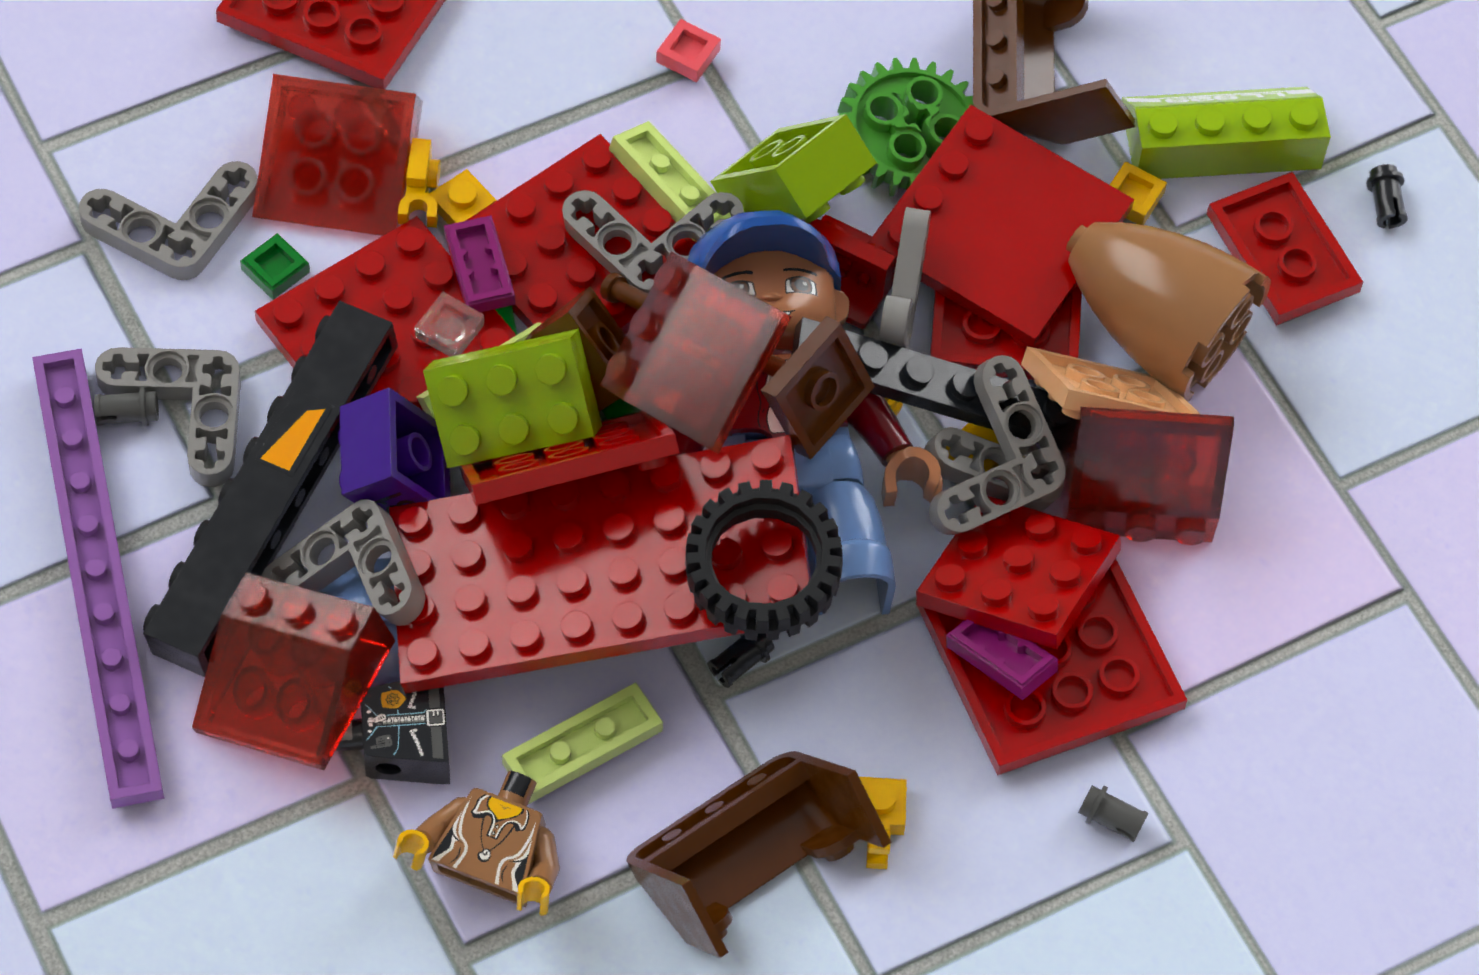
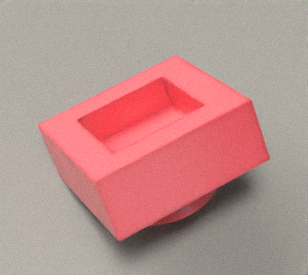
[656,19,721,83]

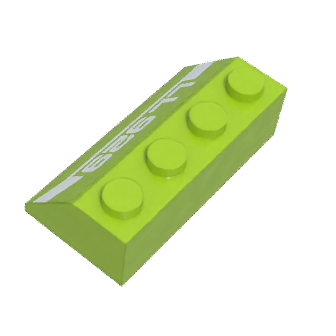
[1122,86,1331,179]

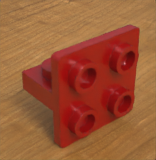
[808,215,896,329]

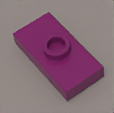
[444,215,515,315]
[946,620,1058,700]

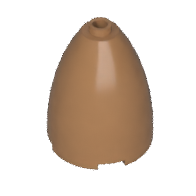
[1066,222,1271,402]

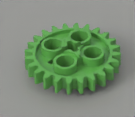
[837,58,973,197]

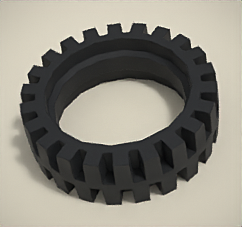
[685,480,843,641]

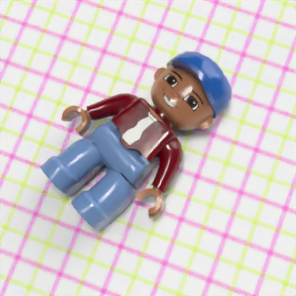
[667,210,943,615]

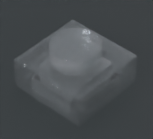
[415,292,484,357]

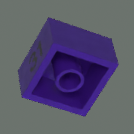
[338,388,451,515]

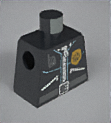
[330,681,450,785]

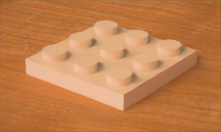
[1021,346,1209,442]

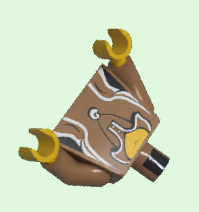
[393,771,560,915]

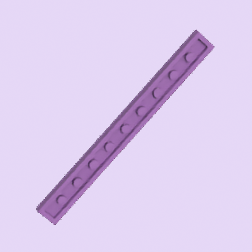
[32,348,165,809]

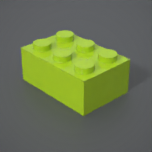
[710,114,877,223]
[423,328,602,468]

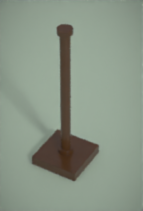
[600,272,875,460]

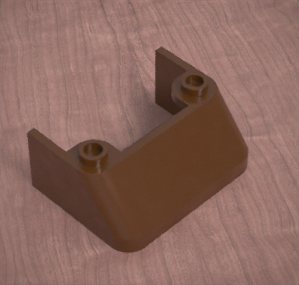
[973,0,1135,145]
[626,751,892,958]

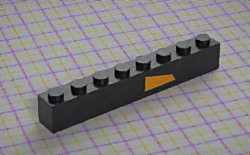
[143,301,398,678]

